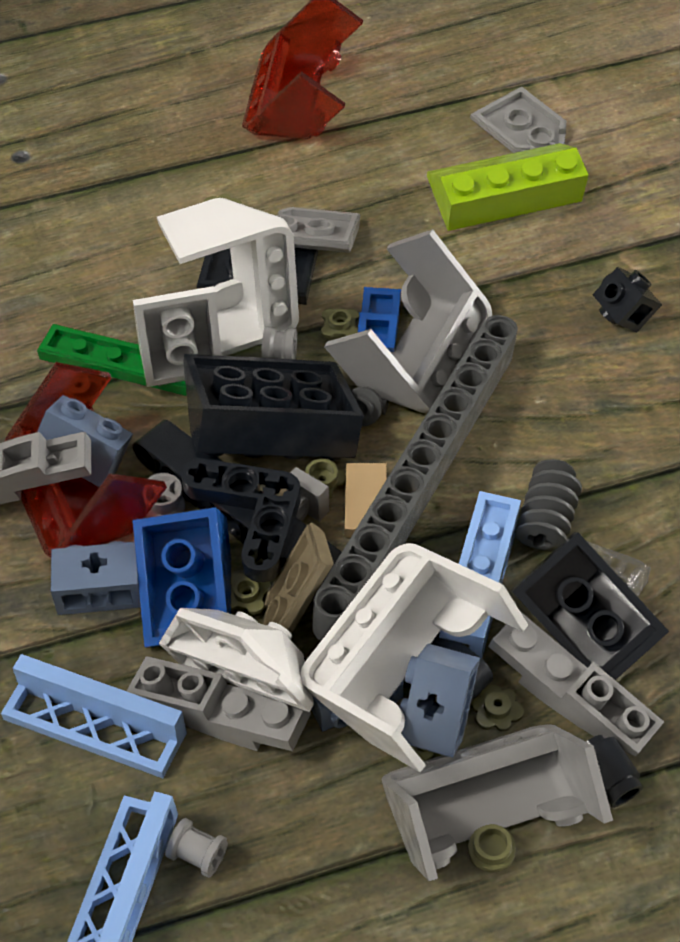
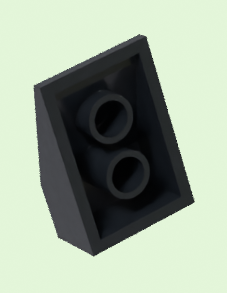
[511,532,669,680]

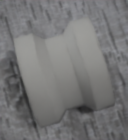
[262,327,297,360]
[141,473,185,518]

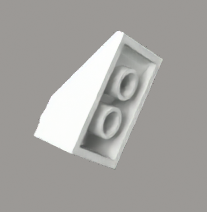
[133,286,222,387]

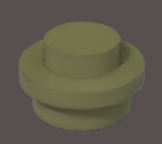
[468,824,516,872]

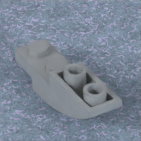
[0,432,91,504]
[488,611,664,756]
[127,656,311,752]

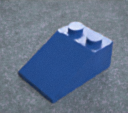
[133,507,231,648]

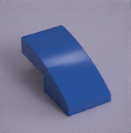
[358,287,401,352]

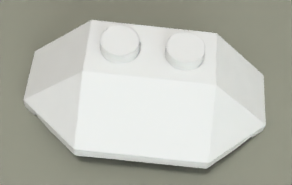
[159,608,314,712]

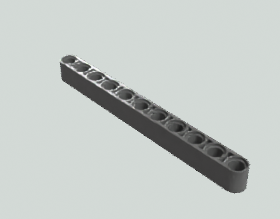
[312,315,518,641]

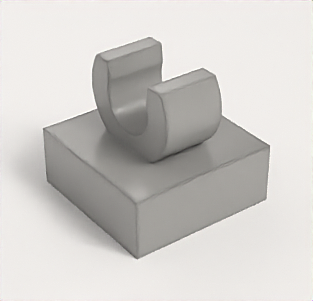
[287,467,330,522]

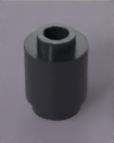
[586,735,643,808]

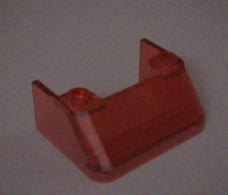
[242,0,363,139]
[4,362,167,557]

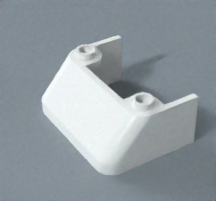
[157,198,299,356]
[301,543,528,772]

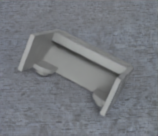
[324,229,492,413]
[381,724,613,881]

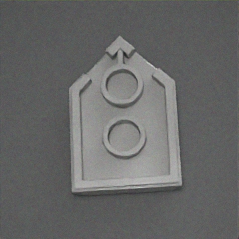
[470,86,567,153]
[276,207,360,253]

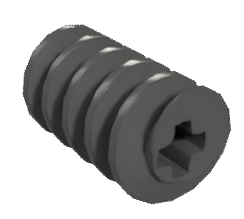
[514,459,582,552]

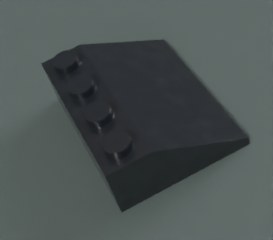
[183,354,364,461]

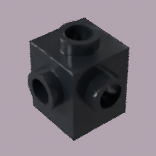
[592,267,662,333]

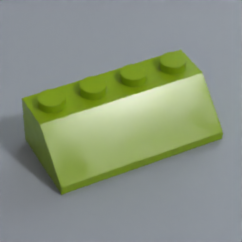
[427,143,589,231]

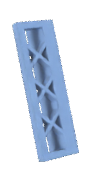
[439,491,521,659]
[1,654,187,778]
[67,791,178,942]

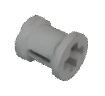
[165,818,228,878]

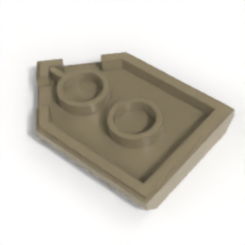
[263,523,334,633]

